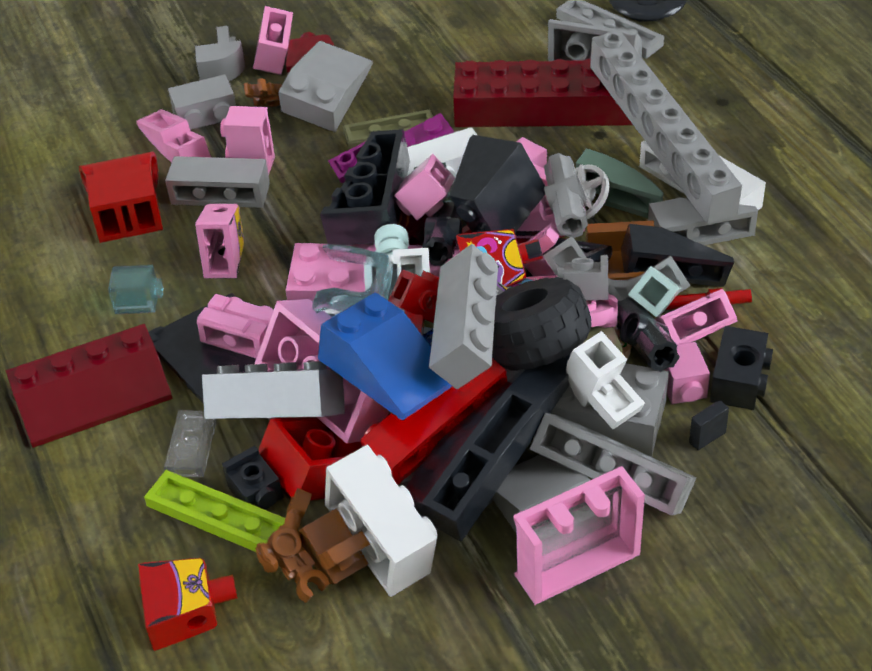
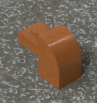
[298,508,370,585]

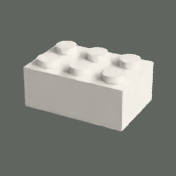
[325,445,438,597]

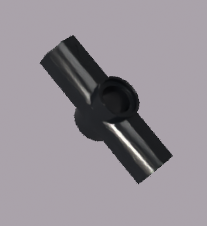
[422,202,463,266]
[617,297,680,372]

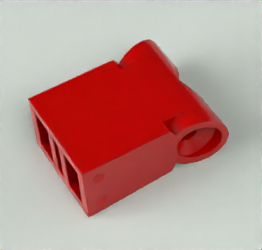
[79,151,163,243]

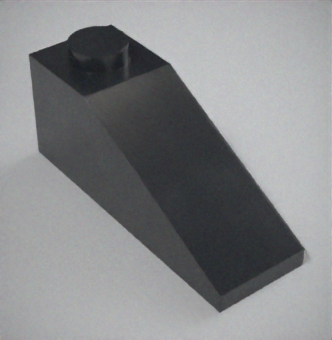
[621,224,734,287]

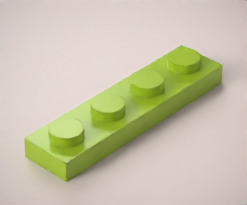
[144,470,285,552]

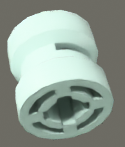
[374,224,409,255]

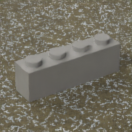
[429,244,498,389]

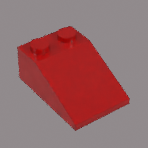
[259,417,362,501]

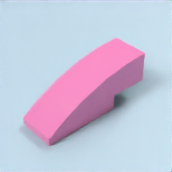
[136,109,211,162]

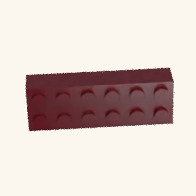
[453,59,633,127]

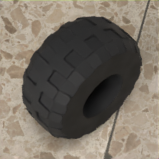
[492,277,592,371]

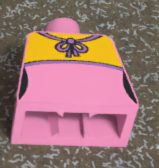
[195,204,244,278]

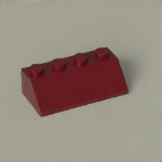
[5,323,173,448]

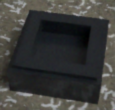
[689,400,729,451]

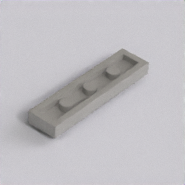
[556,0,664,59]

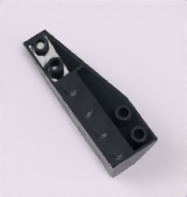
[406,352,572,542]

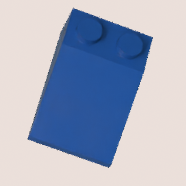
[318,292,453,420]

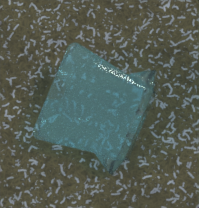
[312,244,393,314]

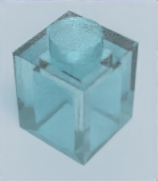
[108,265,163,314]

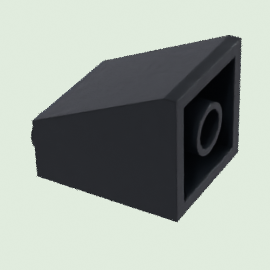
[449,135,545,233]

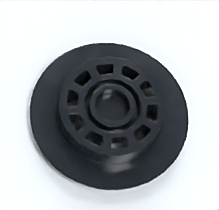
[609,0,687,22]

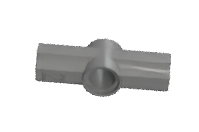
[544,153,588,238]

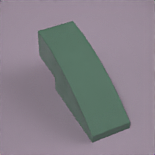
[576,148,663,218]

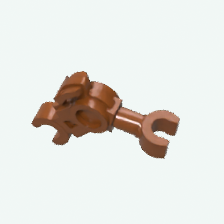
[244,79,282,107]
[255,488,330,603]

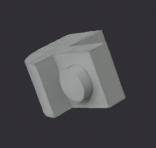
[195,26,245,82]

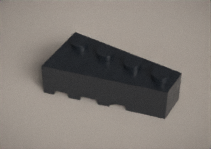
[320,129,410,246]

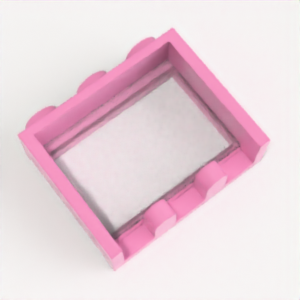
[513,466,645,605]

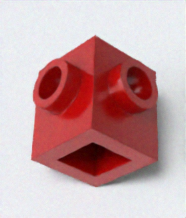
[388,269,439,323]

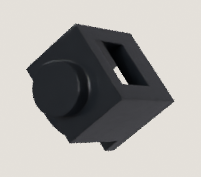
[222,445,284,509]

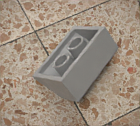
[548,19,642,61]

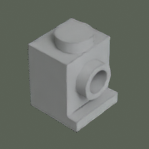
[557,255,608,300]

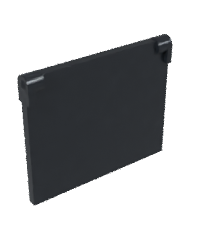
[149,293,256,404]

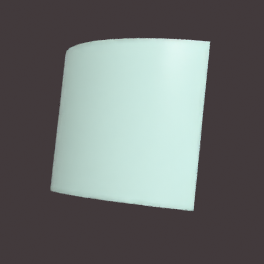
[628,266,682,317]

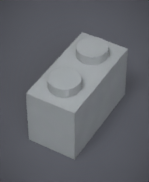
[168,74,236,130]

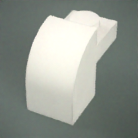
[566,331,645,429]

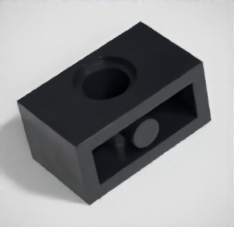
[710,326,773,410]

